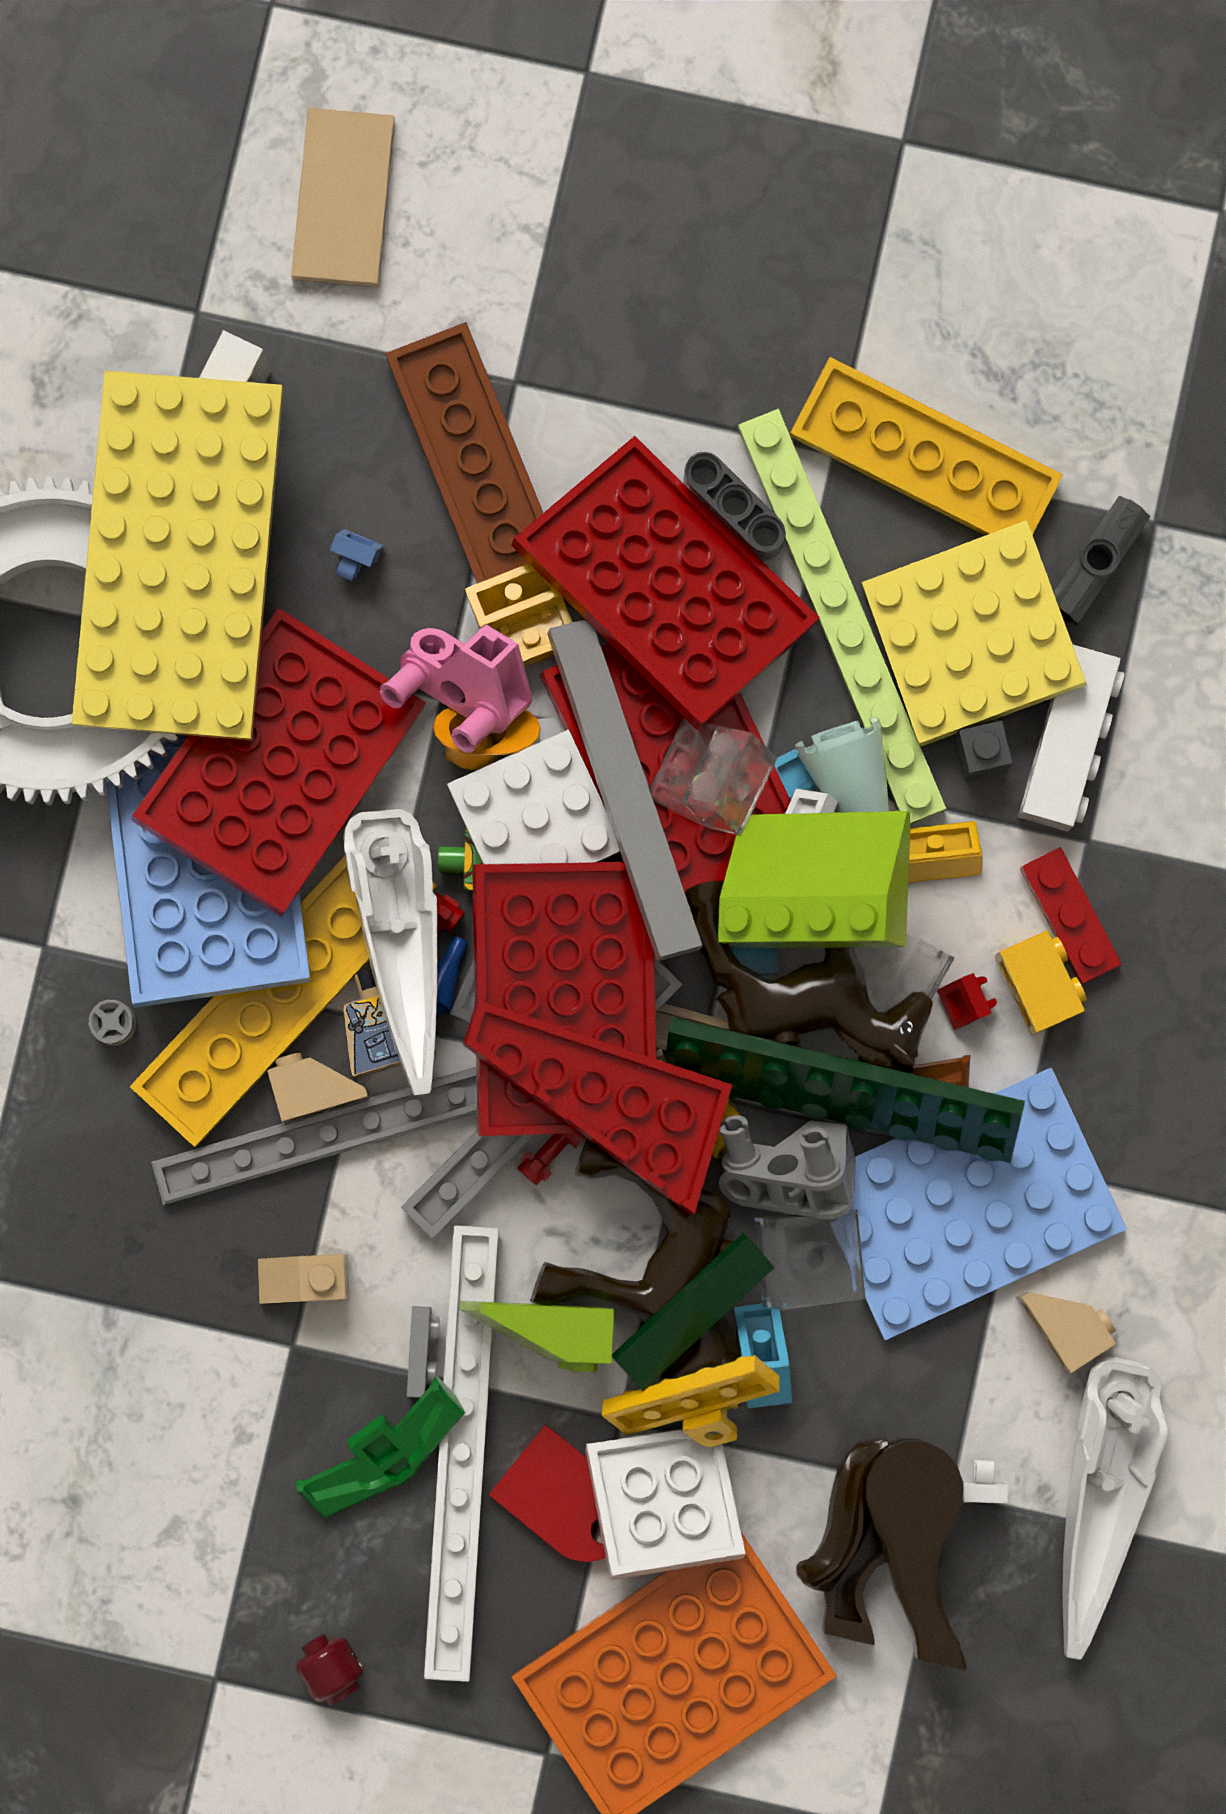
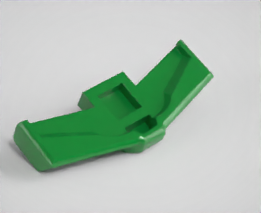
[295,1376,465,1519]

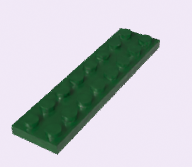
[665,1017,1025,1163]

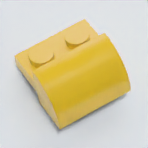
[465,563,573,667]

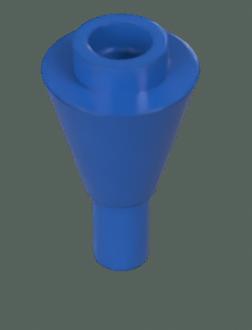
[436,936,469,1018]

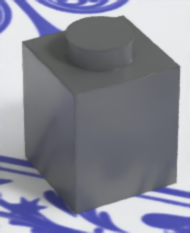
[954,720,1013,780]

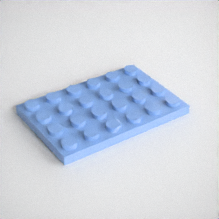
[106,737,312,1008]
[828,1067,1127,1341]

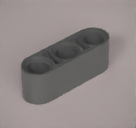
[683,452,786,561]

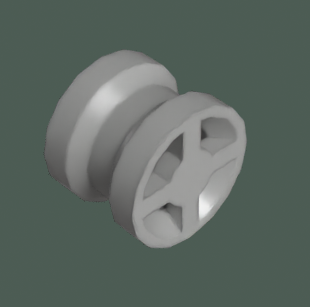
[89,999,137,1046]

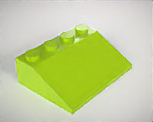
[718,811,911,948]

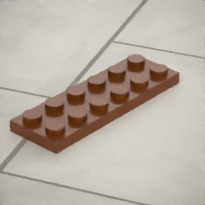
[385,322,543,584]

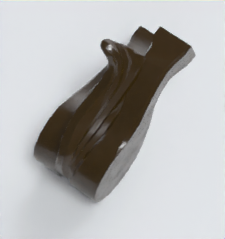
[796,1438,967,1671]

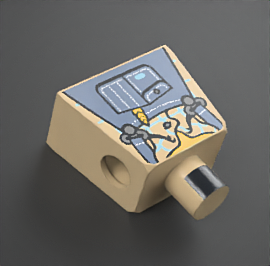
[343,969,436,1079]

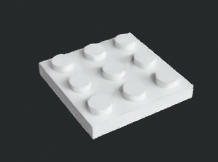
[447,729,621,864]
[585,1429,745,1580]

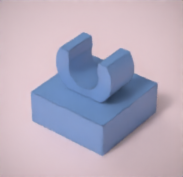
[330,529,385,581]

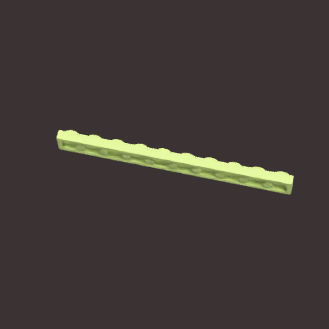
[738,409,946,825]

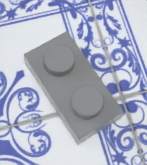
[407,1306,440,1397]

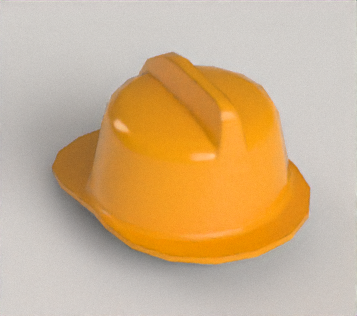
[433,708,540,771]

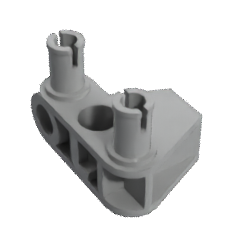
[719,1115,856,1219]

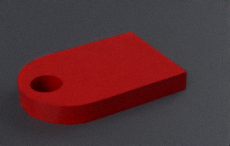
[489,1424,606,1562]

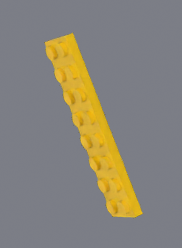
[130,856,437,1148]

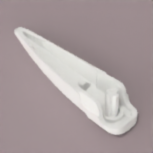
[343,809,437,1095]
[1062,1356,1168,1660]

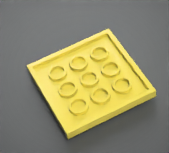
[862,520,1087,747]

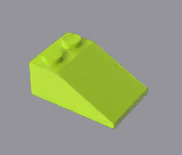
[460,1301,614,1372]

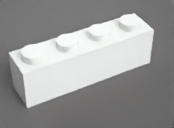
[1018,645,1124,832]

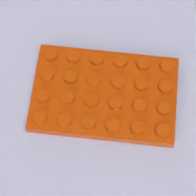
[511,1532,837,1814]

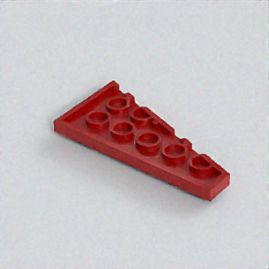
[463,1000,732,1215]

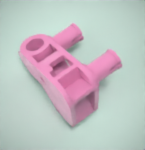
[380,624,532,753]

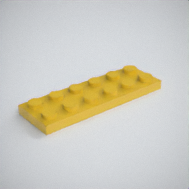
[790,357,1063,536]

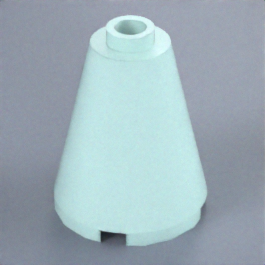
[795,717,889,813]

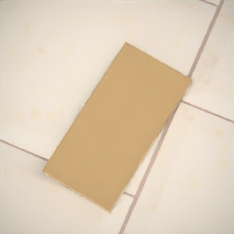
[291,108,395,287]

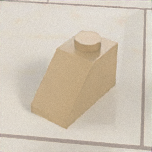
[267,1053,370,1123]
[258,1254,349,1304]
[1017,1292,1116,1373]

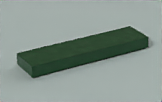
[612,1233,775,1391]

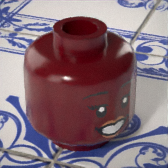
[296,1633,363,1705]

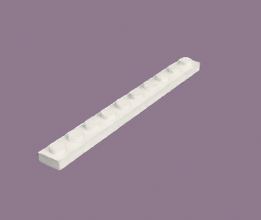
[424,1226,499,1682]

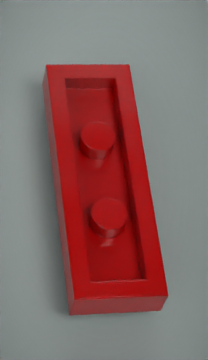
[1020,847,1122,985]

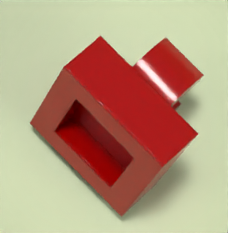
[937,973,997,1030]

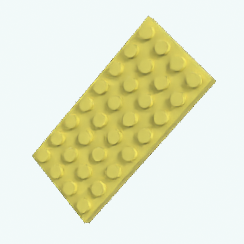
[72,370,284,741]

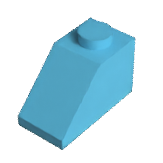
[734,1302,792,1409]

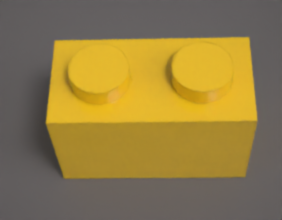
[995,930,1087,1036]

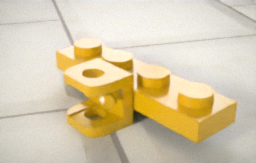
[602,1355,780,1447]

